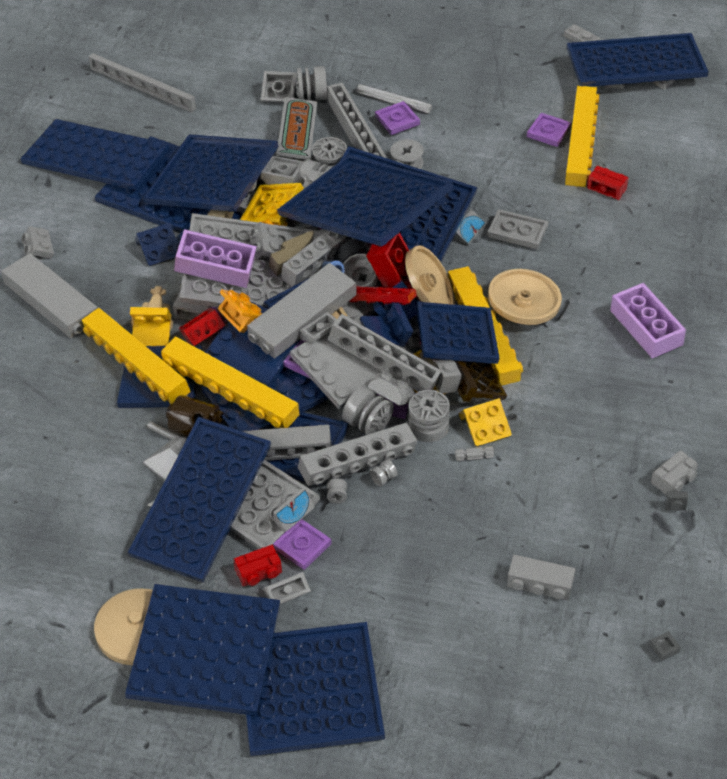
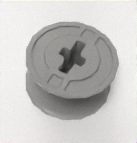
[390,139,424,169]

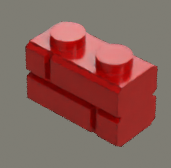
[587,166,629,200]
[233,544,282,587]

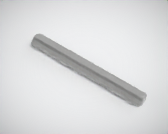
[357,84,432,114]

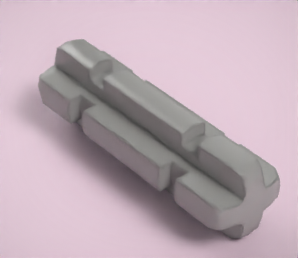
[455,446,494,461]

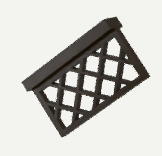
[453,360,507,402]

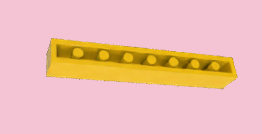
[565,86,599,187]
[448,266,523,386]
[81,308,191,404]
[161,336,299,428]

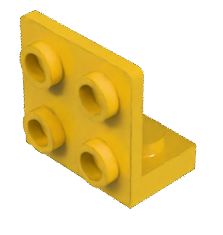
[130,307,171,346]
[458,398,512,447]

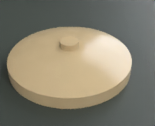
[405,246,455,305]
[488,269,562,325]
[94,588,153,665]

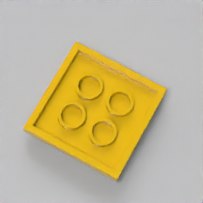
[240,183,304,226]

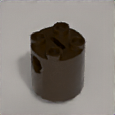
[166,395,224,437]

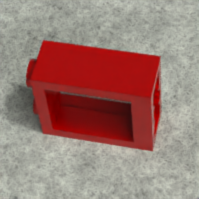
[178,308,225,346]

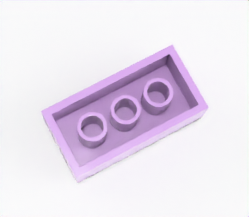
[174,229,257,288]
[610,283,686,358]

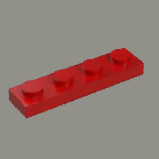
[349,286,417,305]

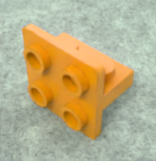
[218,289,262,333]

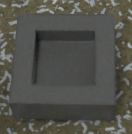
[665,491,688,511]
[649,631,681,661]

